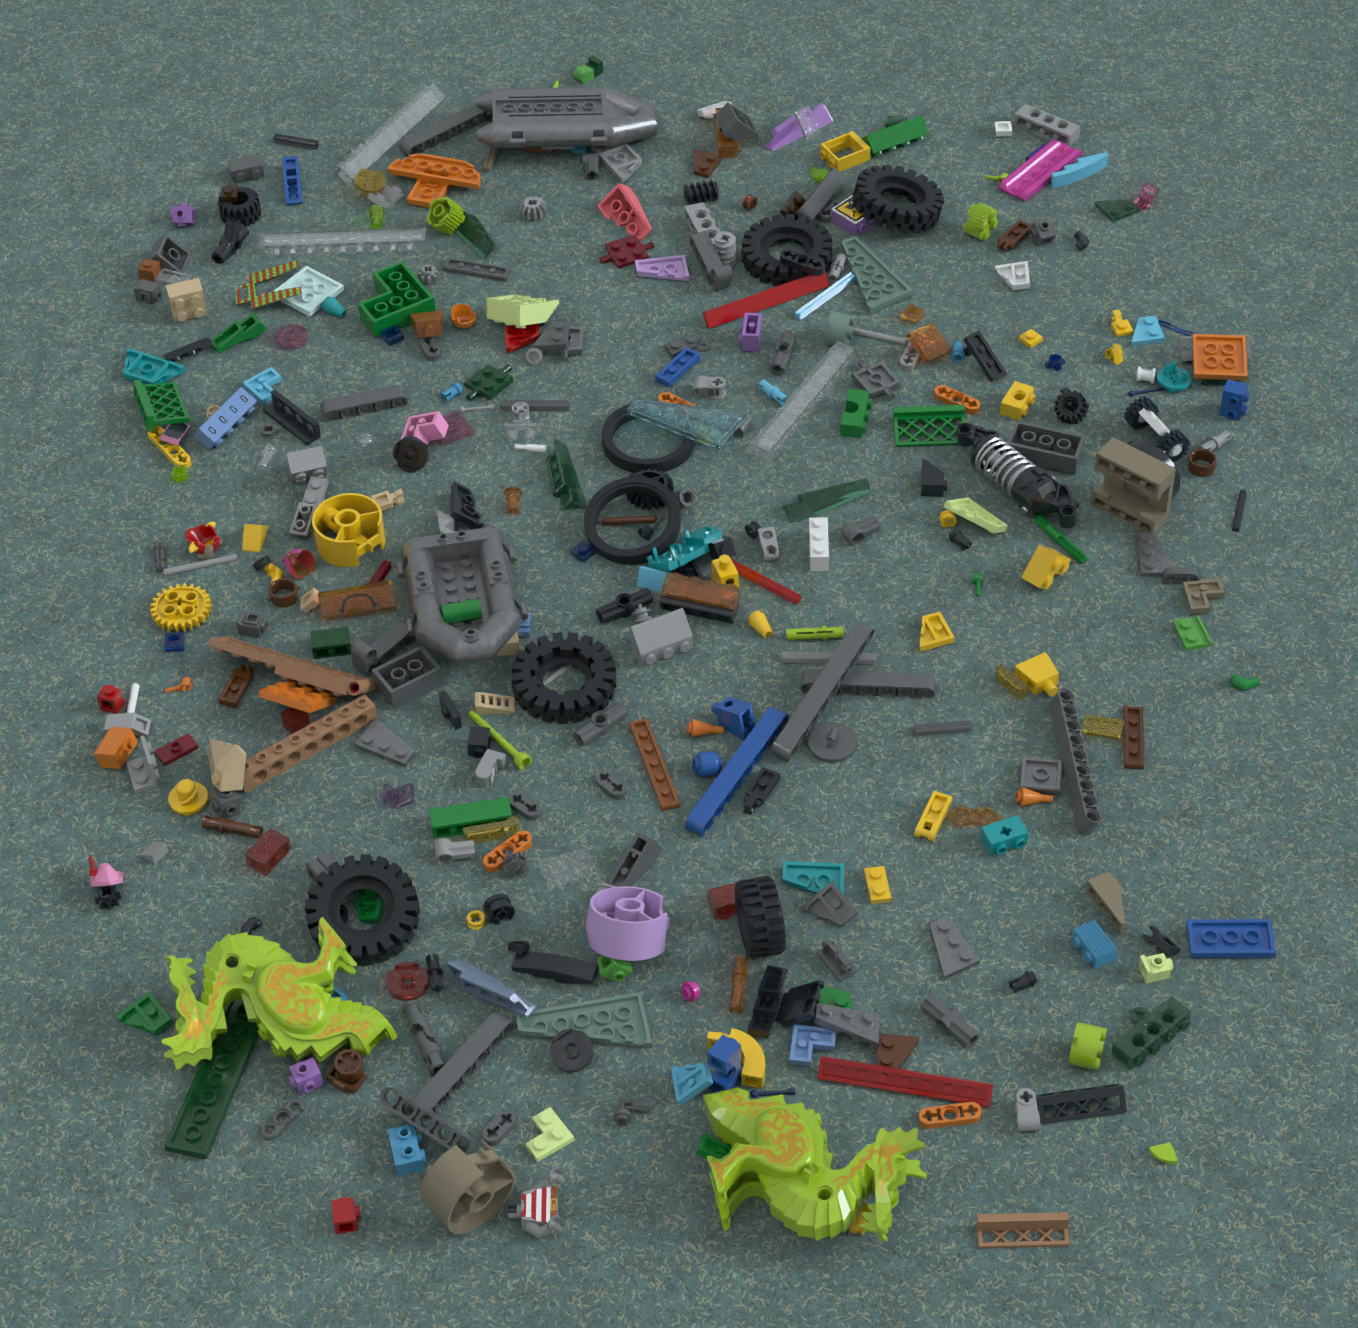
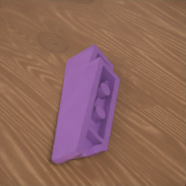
[764,103,833,151]

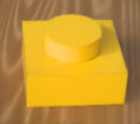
[1018,329,1043,349]

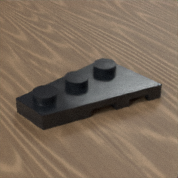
[450,481,484,529]

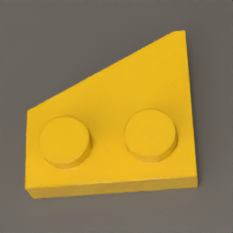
[919,611,955,652]

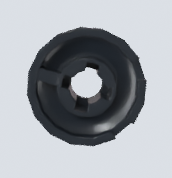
[483,893,515,925]

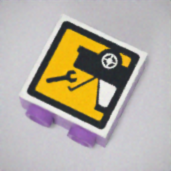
[831,195,875,236]

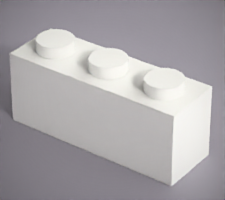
[809,517,829,571]

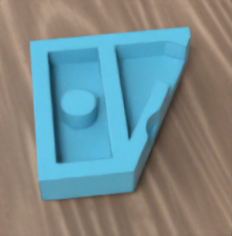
[671,1063,713,1104]

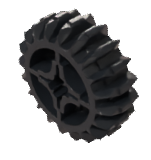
[626,468,674,510]

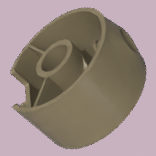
[420,1140,516,1235]

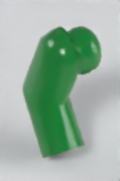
[1229,675,1260,691]

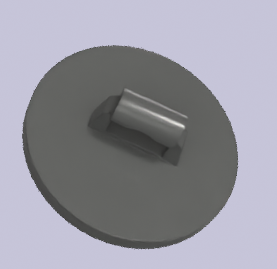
[808,722,857,762]

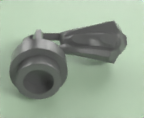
[613,1096,654,1126]

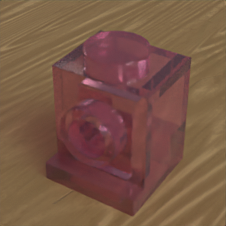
[1134,182,1160,210]

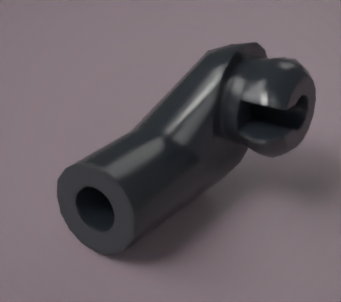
[1074,231,1089,251]
[240,917,262,935]

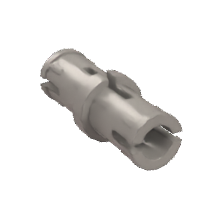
[827,253,846,283]
[1198,430,1232,451]

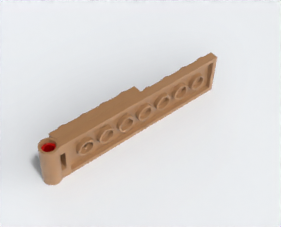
[208,636,377,697]

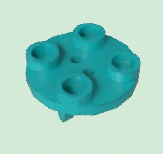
[1156,361,1192,394]

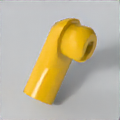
[265,563,283,583]

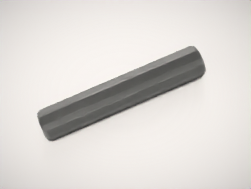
[913,720,971,736]

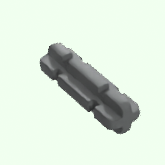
[154,542,165,572]

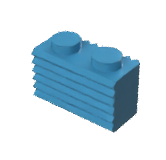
[1071,920,1118,969]

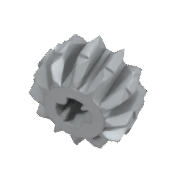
[519,196,547,222]

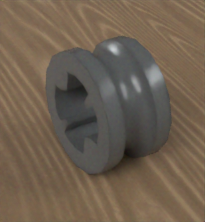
[260,423,277,439]

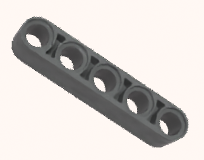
[795,167,846,223]
[320,385,408,422]
[379,1087,475,1155]

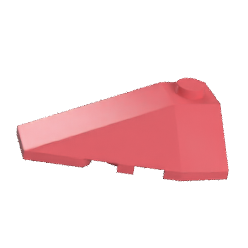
[597,183,652,241]

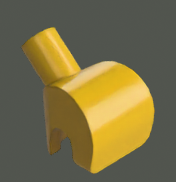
[1105,343,1123,365]

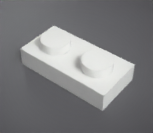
[697,101,732,119]

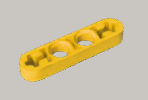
[147,425,192,470]

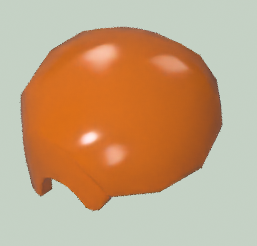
[450,304,476,329]

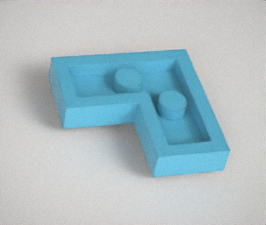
[243,367,282,405]

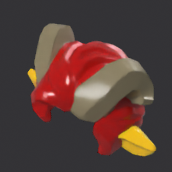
[185,522,223,561]

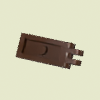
[997,220,1032,252]
[218,664,254,708]

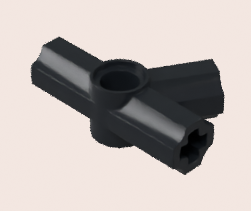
[211,218,249,264]

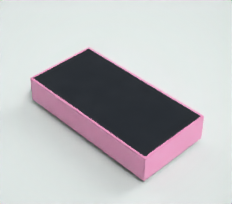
[161,423,190,445]

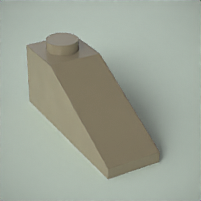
[1086,871,1125,935]

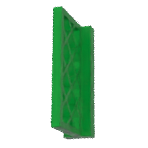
[133,380,189,432]
[893,405,965,447]

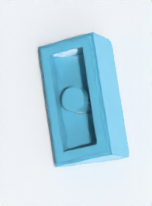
[637,566,676,593]

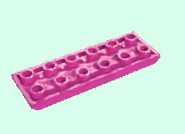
[999,139,1083,202]

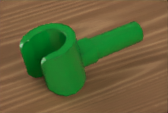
[972,572,983,596]

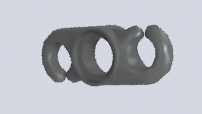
[260,1099,305,1140]

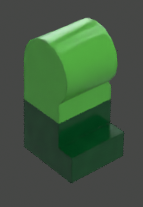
[573,56,603,84]

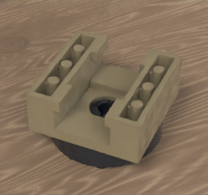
[1091,437,1180,533]

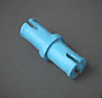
[758,380,789,406]

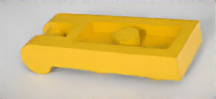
[914,791,953,842]

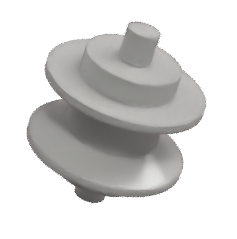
[632,604,652,624]

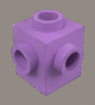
[170,203,196,227]
[288,1058,324,1095]

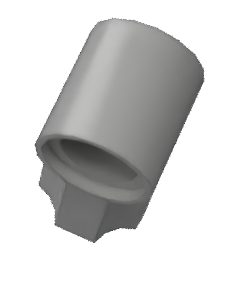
[434,839,475,865]

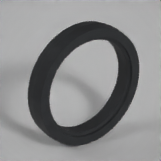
[602,400,696,473]
[584,476,681,565]

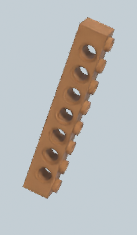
[242,694,378,793]

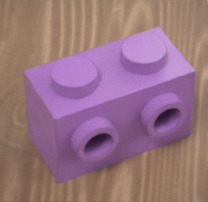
[739,313,762,352]

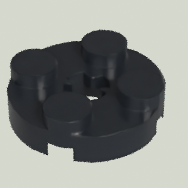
[393,436,429,473]
[550,1029,593,1073]

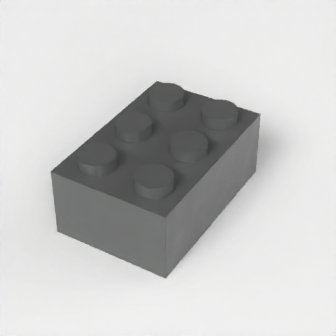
[372,645,443,709]

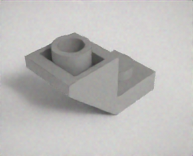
[367,185,406,208]
[437,511,455,534]
[103,713,151,738]

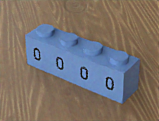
[194,387,257,449]

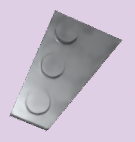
[355,718,415,767]
[929,916,980,980]
[814,1003,879,1050]

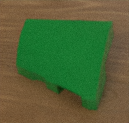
[353,890,385,924]

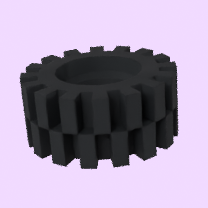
[1054,390,1088,424]

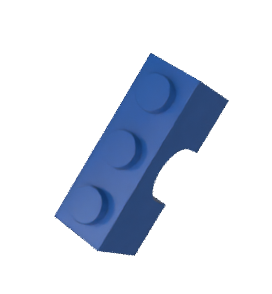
[708,1034,741,1092]

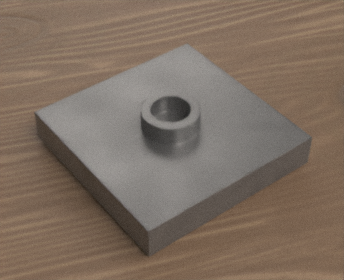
[1020,757,1062,795]

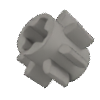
[418,265,439,285]

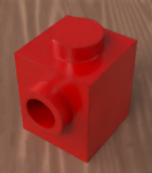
[331,1197,361,1234]

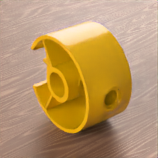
[312,493,386,567]

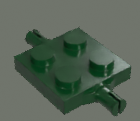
[464,364,514,401]

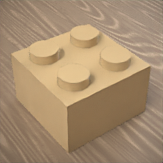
[165,278,208,323]

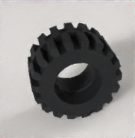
[218,187,261,227]

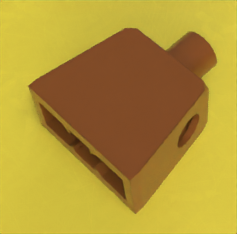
[410,310,445,338]

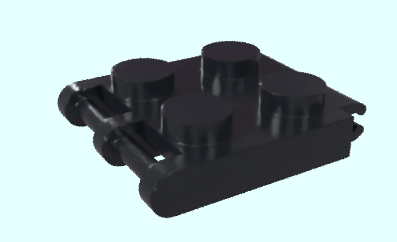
[775,980,825,1027]

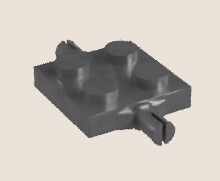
[547,318,584,362]
[852,359,900,400]

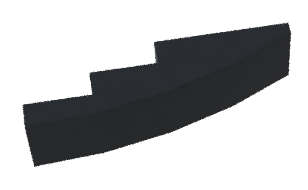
[511,951,599,984]
[747,965,788,1039]

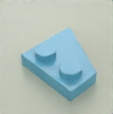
[1131,316,1165,346]

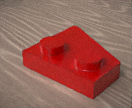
[504,324,540,353]

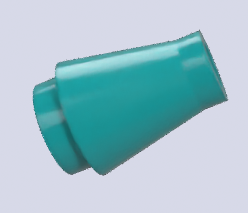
[321,296,347,318]

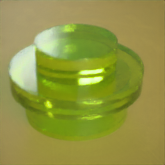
[171,466,189,482]

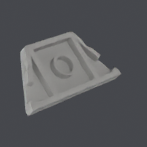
[591,143,642,183]

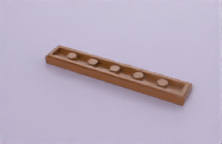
[629,718,681,812]

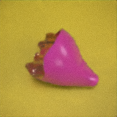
[282,548,318,579]

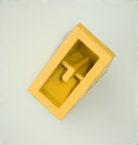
[242,524,269,553]

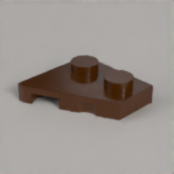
[693,148,722,178]

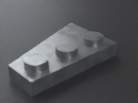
[1135,533,1175,577]

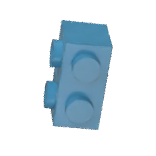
[387,1124,426,1176]

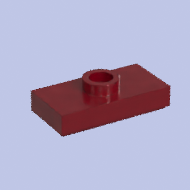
[154,733,199,766]

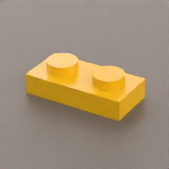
[864,866,891,904]

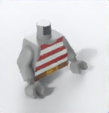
[508,1167,565,1238]

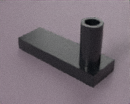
[963,330,1007,382]

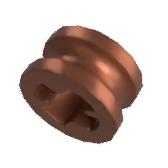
[742,194,758,210]

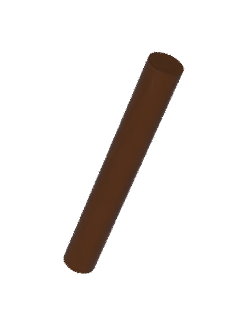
[602,515,657,525]

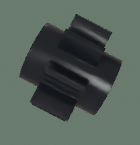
[94,885,122,910]

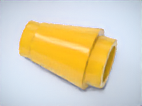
[748,611,773,639]

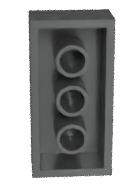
[1005,421,1086,475]

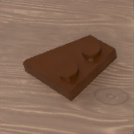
[875,1034,919,1069]

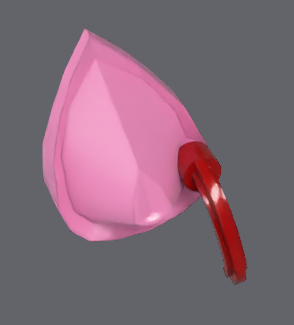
[88,856,123,887]

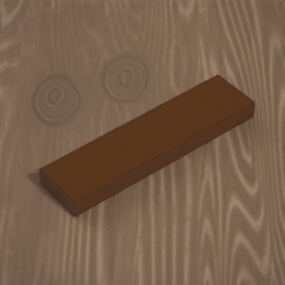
[1123,706,1144,770]

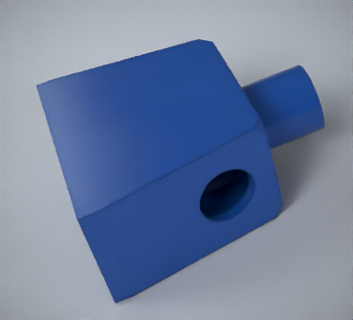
[711,697,755,741]

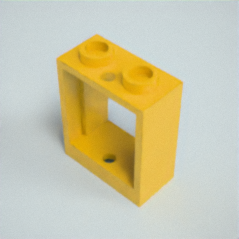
[819,131,871,172]

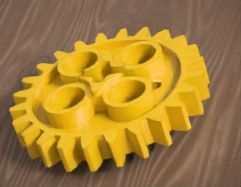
[150,583,212,633]

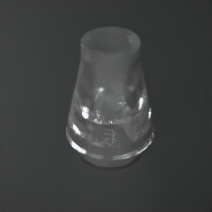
[257,444,278,471]

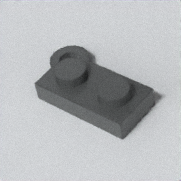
[665,333,710,358]

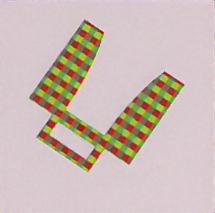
[235,260,302,309]

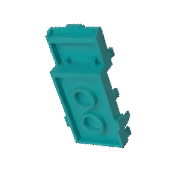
[647,526,723,571]

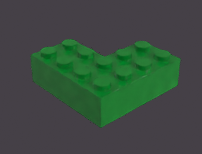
[358,261,436,338]

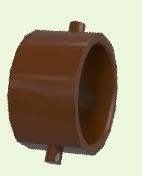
[1188,449,1217,477]
[268,578,300,608]

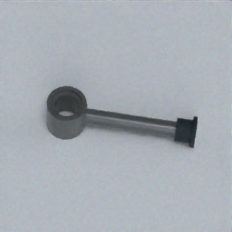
[638,488,696,541]

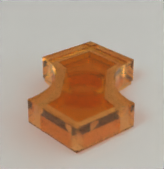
[945,804,1003,829]

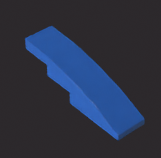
[282,156,303,206]

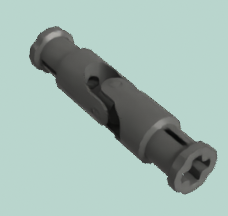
[402,1000,446,1077]

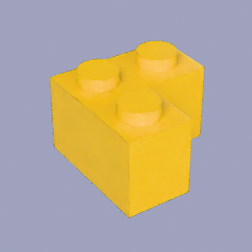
[1021,545,1071,590]

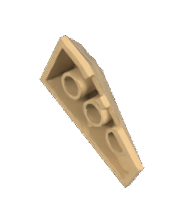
[208,739,246,792]

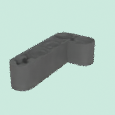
[689,231,733,292]
[351,621,416,677]

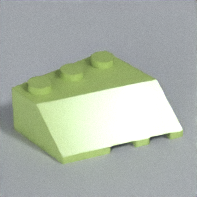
[487,294,559,328]

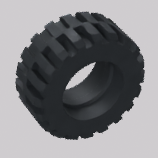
[735,876,786,959]

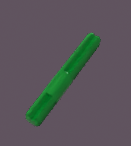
[1034,515,1087,564]

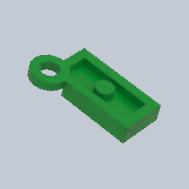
[696,1134,732,1159]

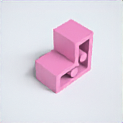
[400,411,449,456]

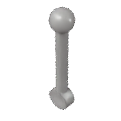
[459,404,495,413]

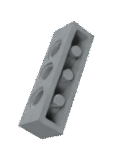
[1014,104,1080,147]
[685,202,721,247]

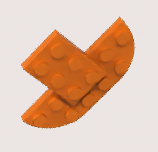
[387,154,481,208]

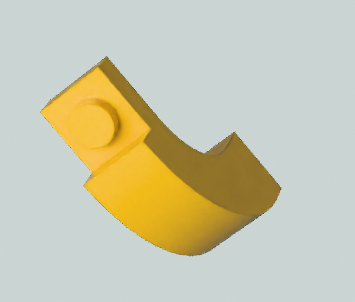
[707,1028,765,1089]

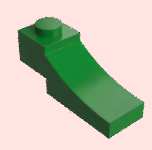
[211,312,267,353]

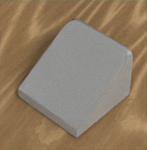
[140,842,168,864]

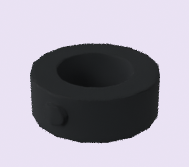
[253,555,271,571]
[508,941,530,952]

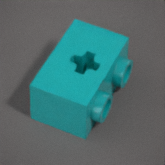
[980,815,1029,856]

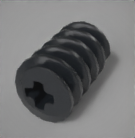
[683,180,719,205]

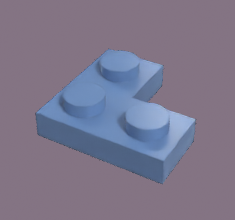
[789,1024,837,1067]

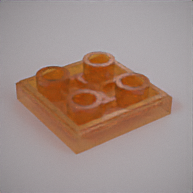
[907,323,952,363]

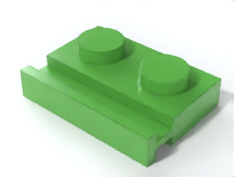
[1173,615,1212,651]

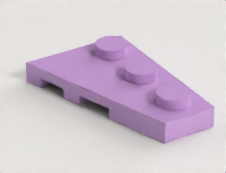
[635,255,690,281]

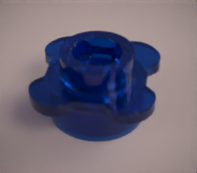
[1045,354,1065,371]

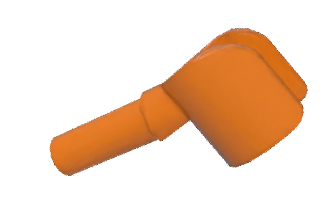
[165,677,193,693]

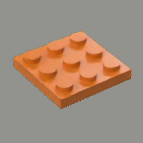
[1192,334,1248,381]
[258,680,337,713]

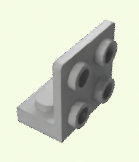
[126,736,160,793]

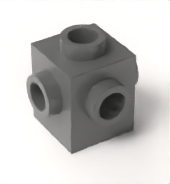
[1029,218,1056,247]
[211,788,242,818]

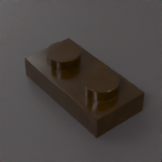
[780,191,806,220]

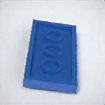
[1186,919,1276,958]

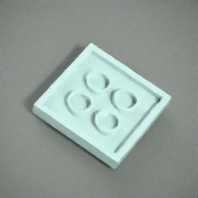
[273,266,344,317]

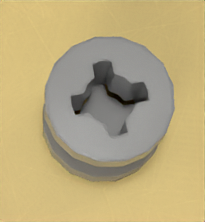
[512,402,530,423]

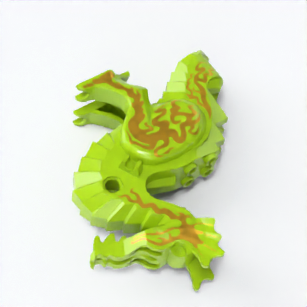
[161,917,397,1070]
[703,1087,927,1241]

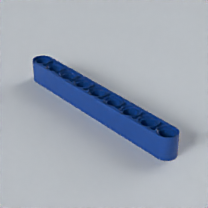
[685,707,789,836]

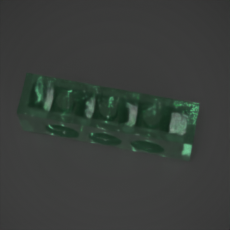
[1111,996,1191,1070]

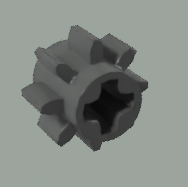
[502,852,527,877]

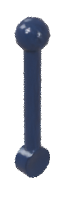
[1128,385,1164,397]
[750,1088,796,1098]

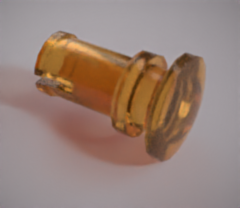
[504,486,522,514]

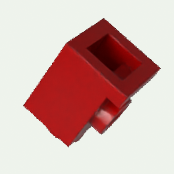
[97,685,126,714]

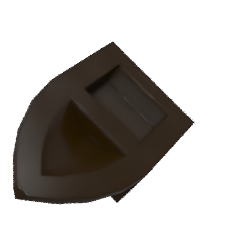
[219,181,239,202]

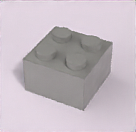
[286,446,327,485]

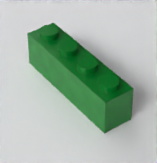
[861,115,928,157]
[429,797,513,839]

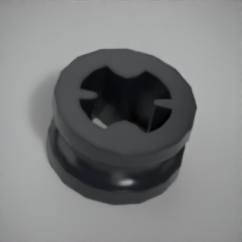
[745,521,761,540]

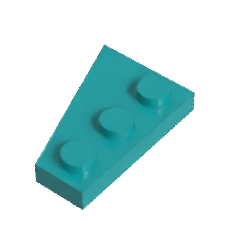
[782,861,845,895]

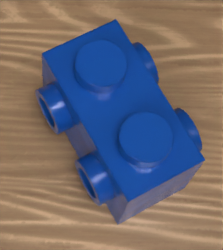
[1219,379,1250,420]

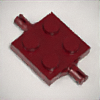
[599,234,654,269]

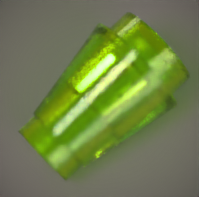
[368,205,385,229]

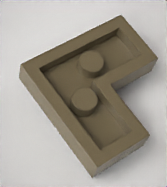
[1183,579,1224,614]

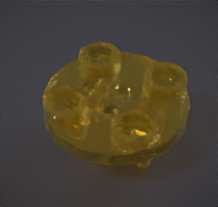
[354,169,387,197]

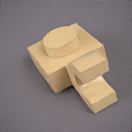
[371,489,405,511]

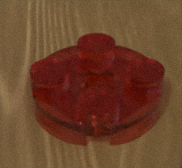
[386,962,429,1001]

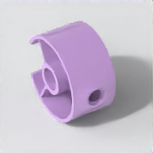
[586,886,670,961]

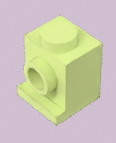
[1139,953,1173,983]

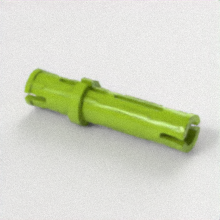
[786,625,844,641]

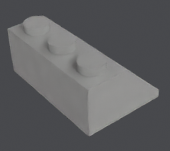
[630,608,693,666]

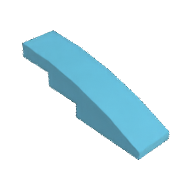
[1050,152,1108,188]

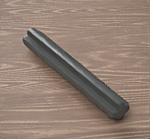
[500,400,570,411]

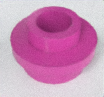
[681,981,700,1002]

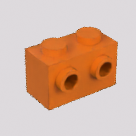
[94,726,138,769]

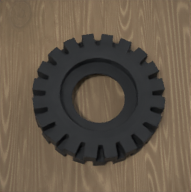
[852,165,944,233]
[742,214,833,286]
[511,632,617,724]
[305,854,420,966]

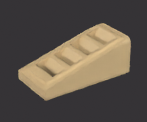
[475,692,515,715]

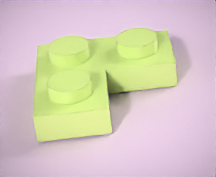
[525,1107,574,1162]

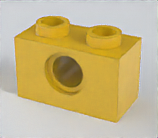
[1000,381,1036,420]

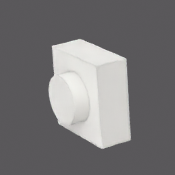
[994,121,1012,137]

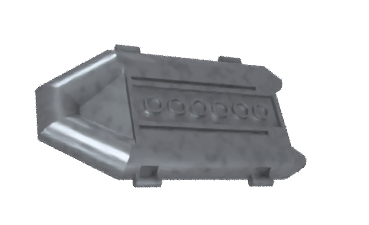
[476,87,659,150]
[396,524,528,665]

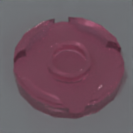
[274,324,309,351]

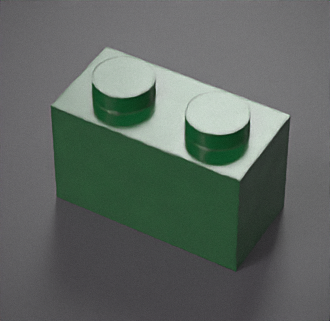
[310,627,351,659]

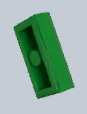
[441,598,482,624]

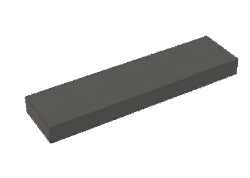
[442,257,511,282]

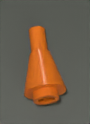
[687,718,724,738]
[1015,787,1053,807]

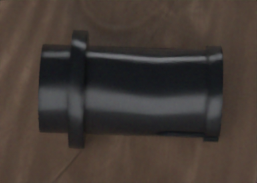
[949,529,972,551]
[1009,971,1037,993]

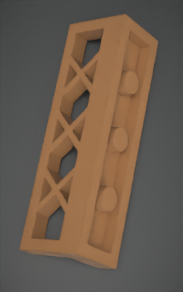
[976,1212,1070,1249]

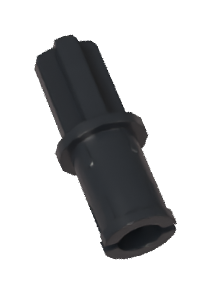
[426,954,443,992]

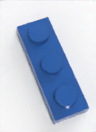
[655,347,700,387]

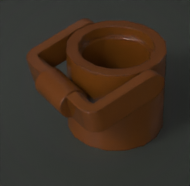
[327,1049,367,1094]

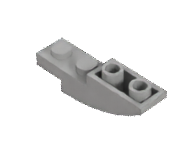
[289,476,329,537]

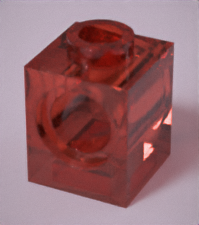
[281,707,310,734]

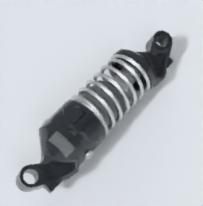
[957,423,1079,529]

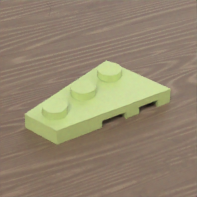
[944,497,1008,534]

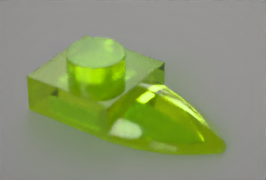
[809,166,829,184]

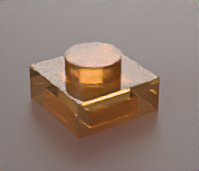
[901,304,925,324]

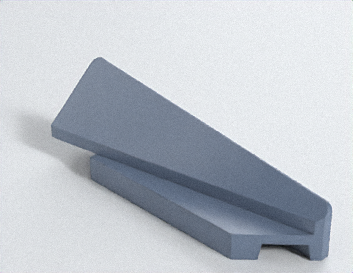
[447,961,537,1018]

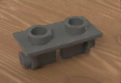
[817,939,858,981]

